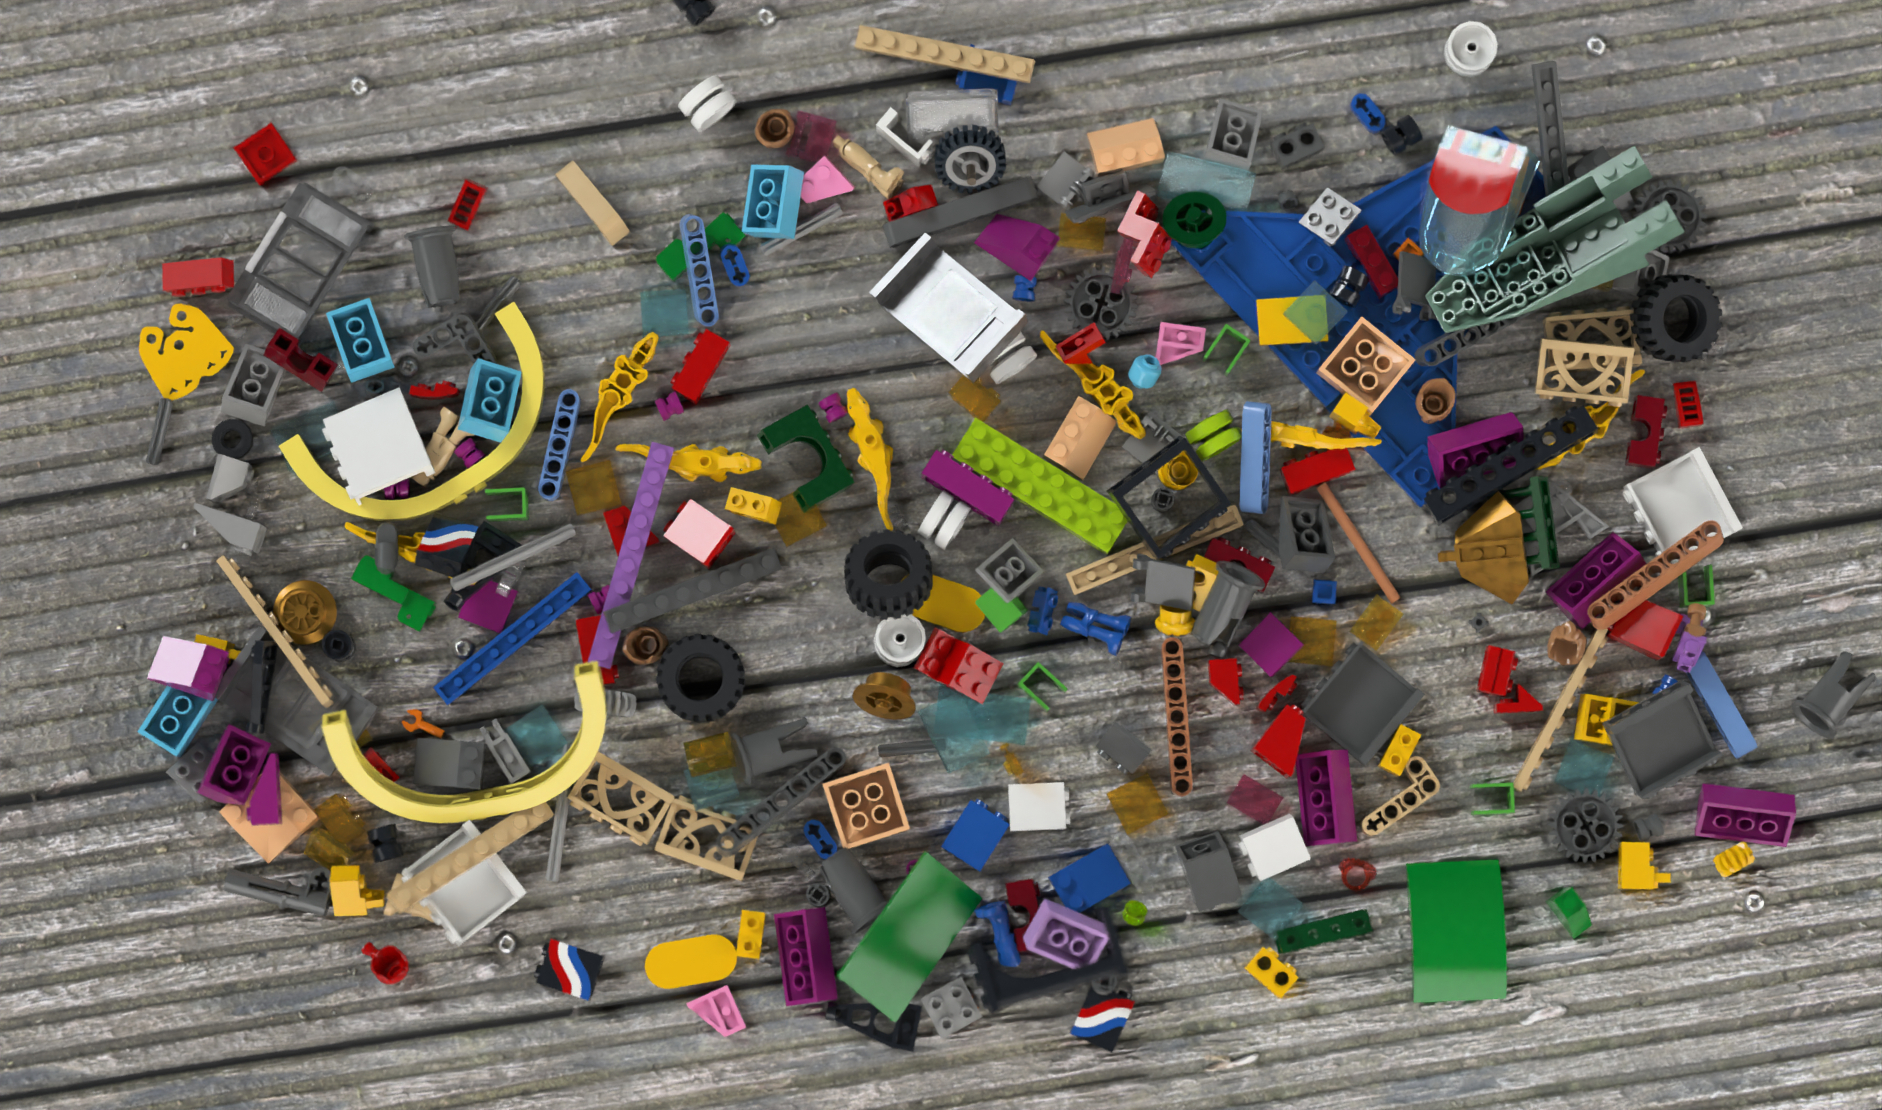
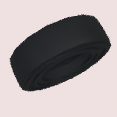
[212,419,253,459]

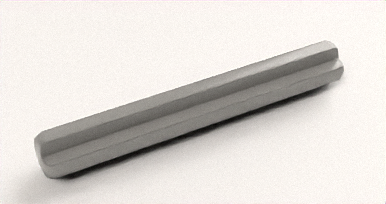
[760,203,843,256]

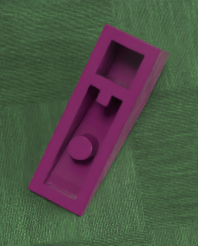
[246,753,282,826]

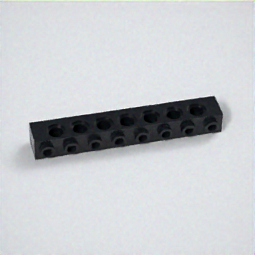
[1424,405,1598,526]

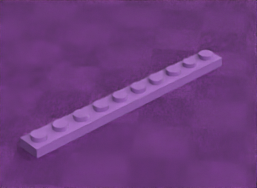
[588,442,674,669]

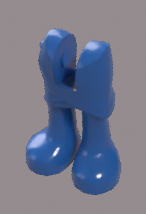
[1060,602,1132,656]
[974,901,1021,967]

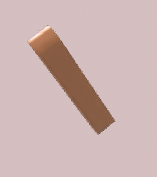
[1588,520,1724,630]
[1161,637,1193,797]

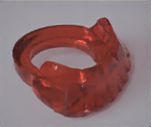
[1338,858,1377,891]

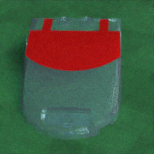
[1419,125,1540,276]

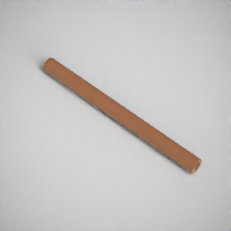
[1316,482,1401,604]

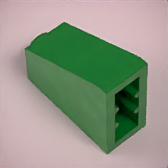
[1545,887,1592,939]

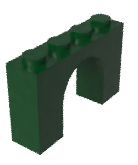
[757,404,855,513]

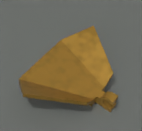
[1438,491,1529,604]

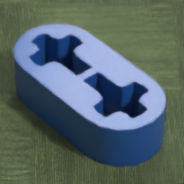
[1350,93,1386,133]
[720,243,750,286]
[804,820,837,859]

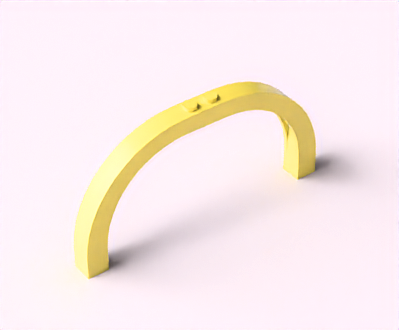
[279,302,545,522]
[322,661,606,823]

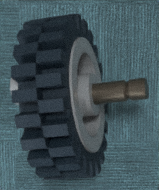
[934,125,1006,194]

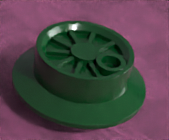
[1162,191,1227,248]

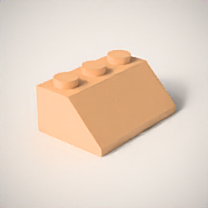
[1087,118,1165,178]
[1043,396,1117,481]

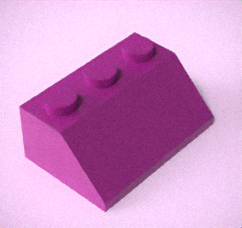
[197,725,271,805]

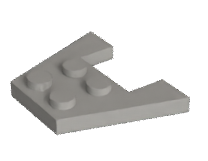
[1514,481,1609,577]

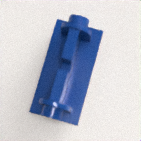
[1027,586,1058,636]

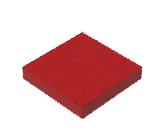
[234,123,298,186]

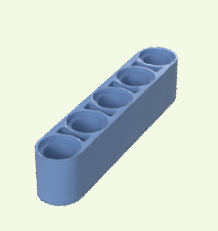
[680,214,719,326]
[538,389,581,501]
[1239,401,1272,514]
[1685,651,1757,759]

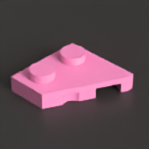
[801,155,855,203]
[1156,322,1206,365]
[686,985,746,1037]

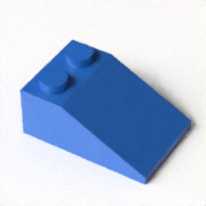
[1048,843,1131,913]

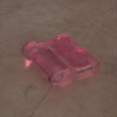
[785,111,837,163]

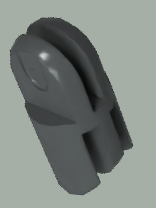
[375,522,398,574]

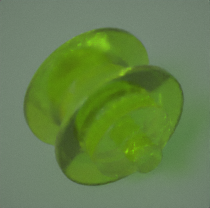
[1122,900,1147,926]

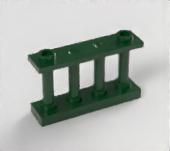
[1488,476,1560,569]
[1272,909,1373,954]

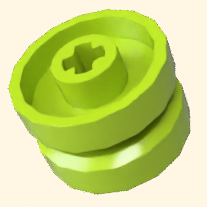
[1185,409,1242,462]

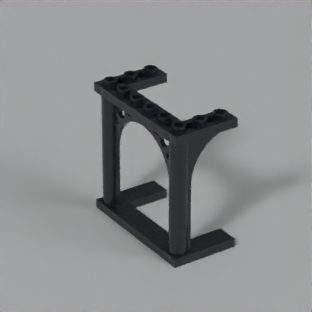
[968,906,1129,1014]

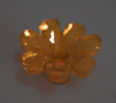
[1322,421,1351,439]

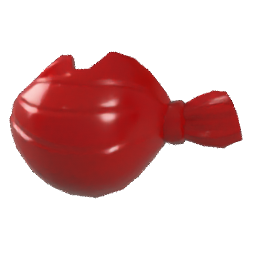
[361,942,409,985]

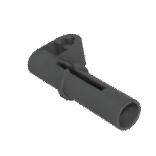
[224,867,332,917]

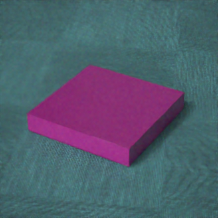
[458,581,518,634]
[1239,612,1304,677]

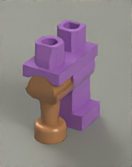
[1672,603,1707,673]

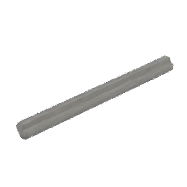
[450,524,576,591]
[546,744,572,882]

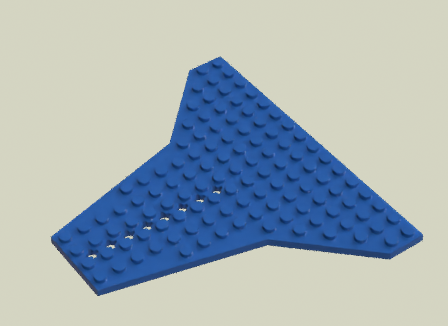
[1171,126,1546,508]

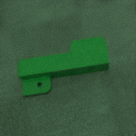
[656,212,746,282]
[351,555,436,632]

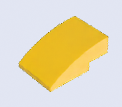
[1574,694,1640,746]

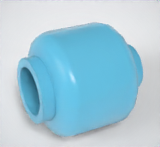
[1128,354,1162,389]

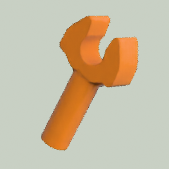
[402,709,445,739]

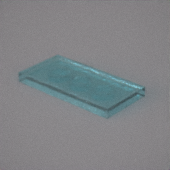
[1156,151,1256,212]
[933,687,1031,745]

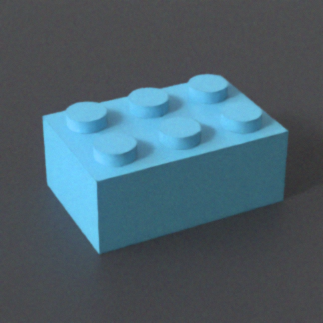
[741,165,804,239]
[326,298,395,383]
[458,358,522,443]
[138,686,218,758]

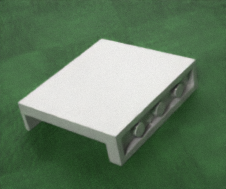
[322,388,435,505]
[1623,447,1743,564]
[401,820,527,946]

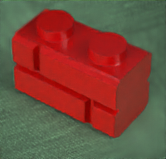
[1476,645,1518,697]

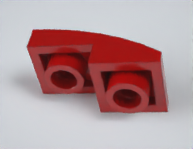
[409,380,460,400]
[1256,675,1297,713]

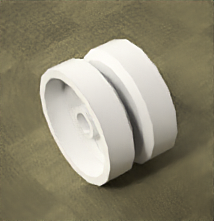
[1444,21,1498,77]
[678,75,737,132]
[989,331,1038,384]
[917,490,971,550]
[874,614,926,667]

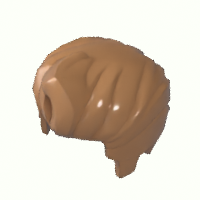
[755,109,795,149]
[1415,378,1456,424]
[1547,621,1587,666]
[622,626,669,665]

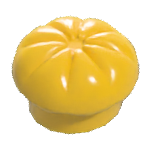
[1158,451,1198,491]
[1155,605,1196,636]

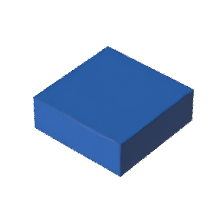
[1312,579,1337,605]

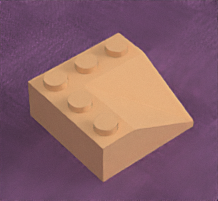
[1316,317,1416,416]
[823,763,910,849]
[219,772,321,864]

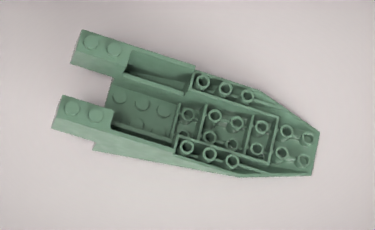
[1425,146,1684,333]

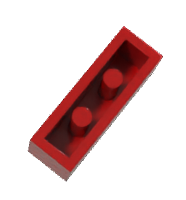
[162,257,234,297]
[670,329,731,404]
[1279,448,1356,496]
[575,615,619,686]

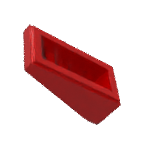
[447,179,488,231]
[1672,380,1704,429]

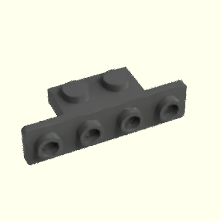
[1065,169,1156,223]

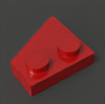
[603,505,660,556]

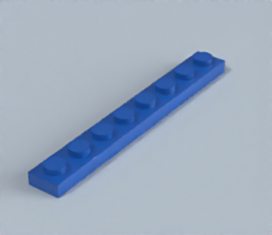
[433,572,592,706]

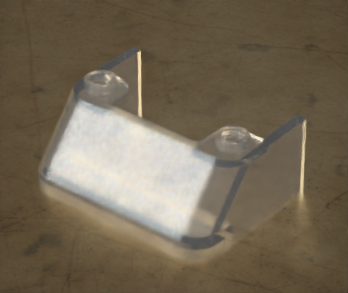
[906,89,999,141]

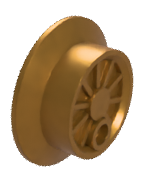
[273,580,337,645]
[853,672,916,720]

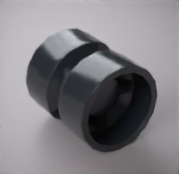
[673,0,716,27]
[1380,115,1423,156]
[1329,266,1370,308]
[322,630,356,662]
[367,824,404,863]

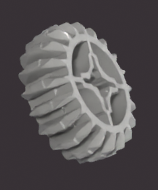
[574,689,637,718]

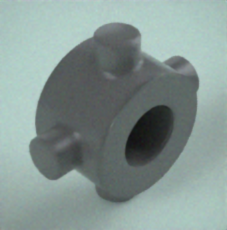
[1468,613,1489,633]

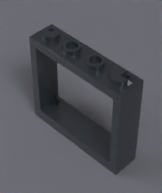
[1107,436,1231,559]

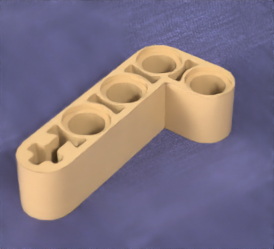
[555,160,630,246]
[1360,756,1440,836]

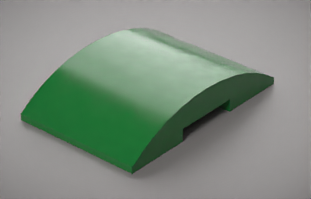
[1406,860,1507,1003]

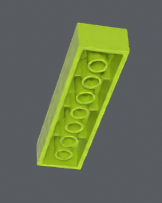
[952,418,1128,555]

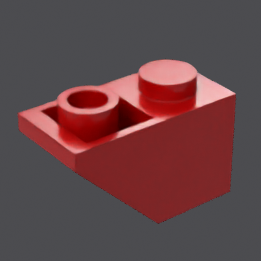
[883,184,939,222]
[1208,658,1244,706]

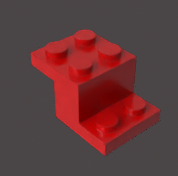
[1117,190,1172,278]
[914,627,1004,704]

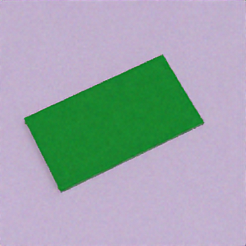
[837,851,983,1023]

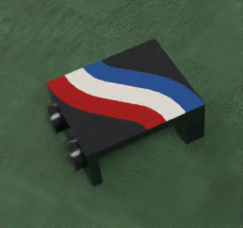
[415,513,478,577]
[534,939,605,1001]
[1070,983,1135,1053]

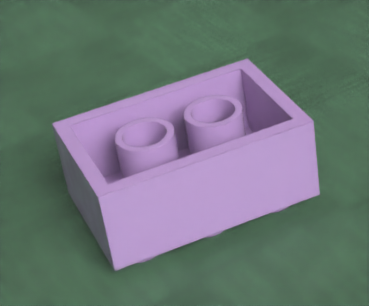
[1023,899,1108,968]

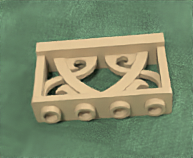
[1543,306,1642,375]
[1535,337,1635,407]
[567,751,676,846]
[654,795,758,882]

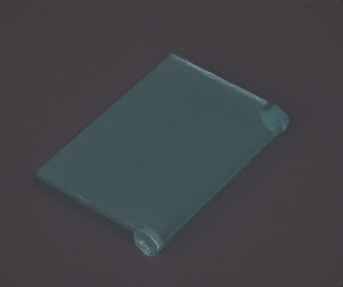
[271,401,339,472]
[918,692,990,774]

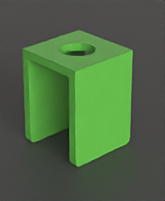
[1202,324,1251,377]
[485,487,529,522]
[1678,564,1715,608]
[975,587,1029,633]
[1017,662,1068,712]
[1470,783,1515,815]

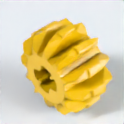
[1713,842,1755,877]

